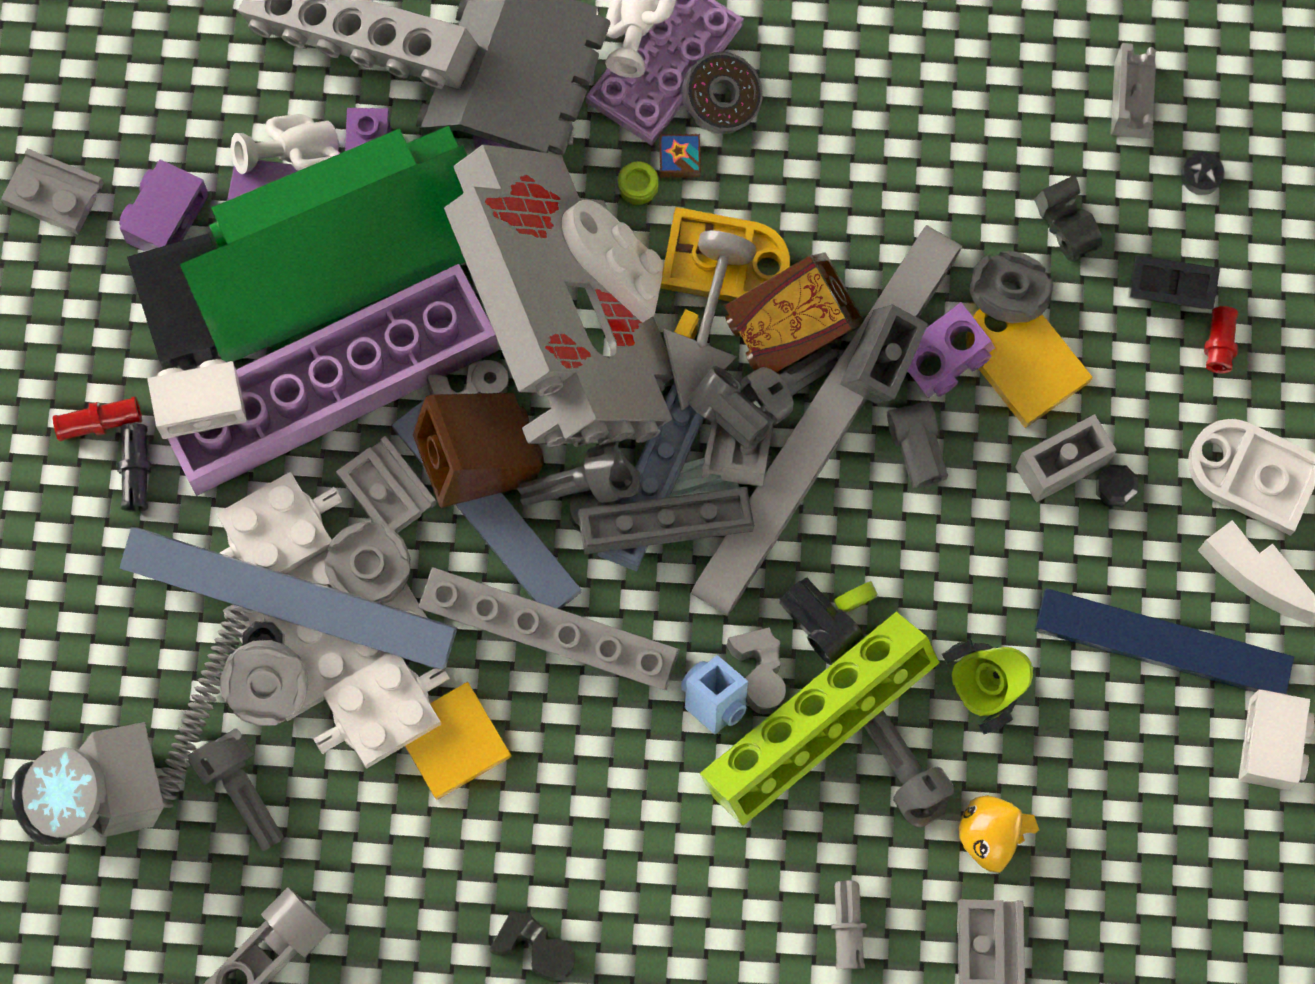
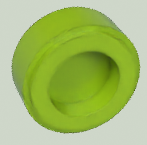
[618,161,658,205]
[834,581,878,613]

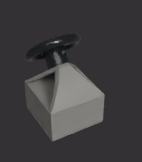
[10,722,164,846]

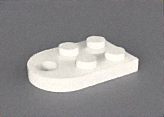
[562,200,664,323]
[1188,419,1315,536]

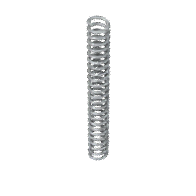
[158,605,253,808]

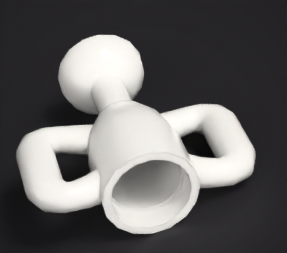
[605,0,676,78]
[231,114,340,174]

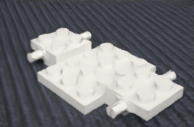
[216,472,450,769]

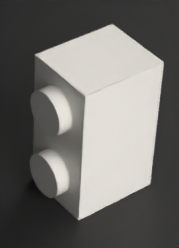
[147,359,247,439]
[1238,689,1315,791]

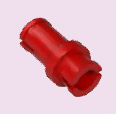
[1204,306,1238,373]

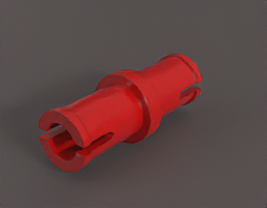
[53,396,142,441]

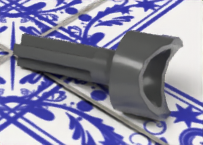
[740,345,840,426]
[518,441,641,505]
[864,710,954,828]
[188,728,284,851]

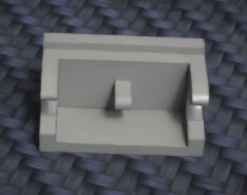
[1111,43,1156,139]

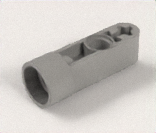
[204,887,332,984]

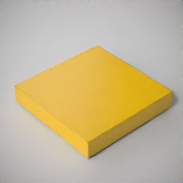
[405,682,511,801]

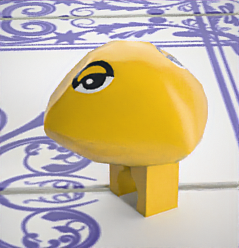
[958,795,1039,872]

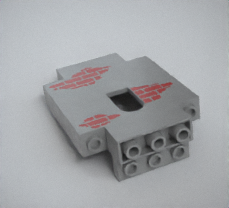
[444,145,674,447]

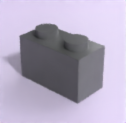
[840,304,928,403]

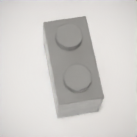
[1015,414,1116,503]

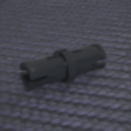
[117,423,151,512]

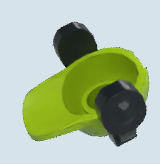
[942,639,1033,735]

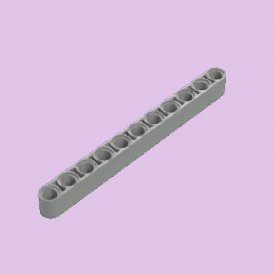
[691,225,962,616]

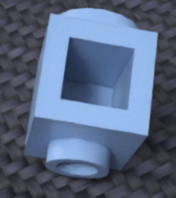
[681,655,748,734]

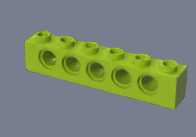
[700,612,940,826]

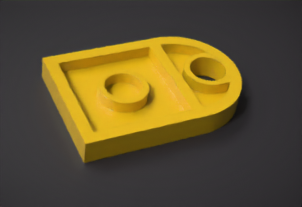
[660,207,790,302]
[966,308,1093,428]

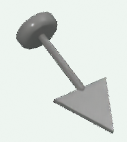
[663,230,756,410]

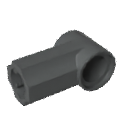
[688,366,774,449]
[887,401,948,489]

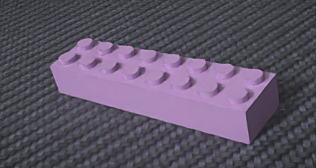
[168,264,498,496]

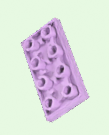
[586,0,744,146]

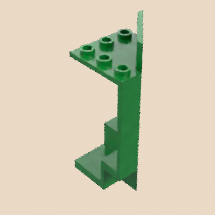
[180,126,467,362]

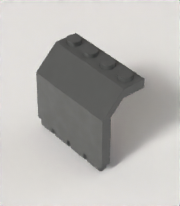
[416,0,611,155]

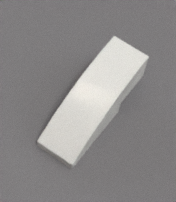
[1198,520,1315,625]

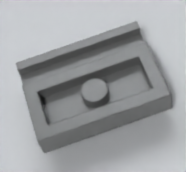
[1,148,104,235]
[702,422,773,486]
[336,436,437,533]
[958,899,1025,984]

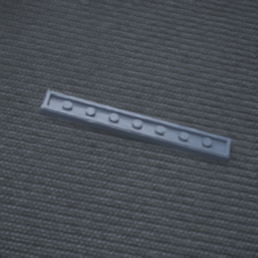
[119,527,457,670]

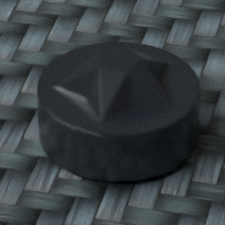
[1181,152,1224,195]

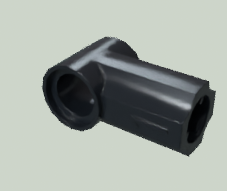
[779,577,864,665]

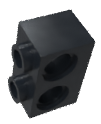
[1128,255,1220,310]

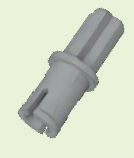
[831,880,866,969]

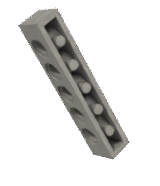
[237,0,479,89]
[418,567,680,690]

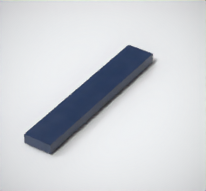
[1034,588,1294,694]

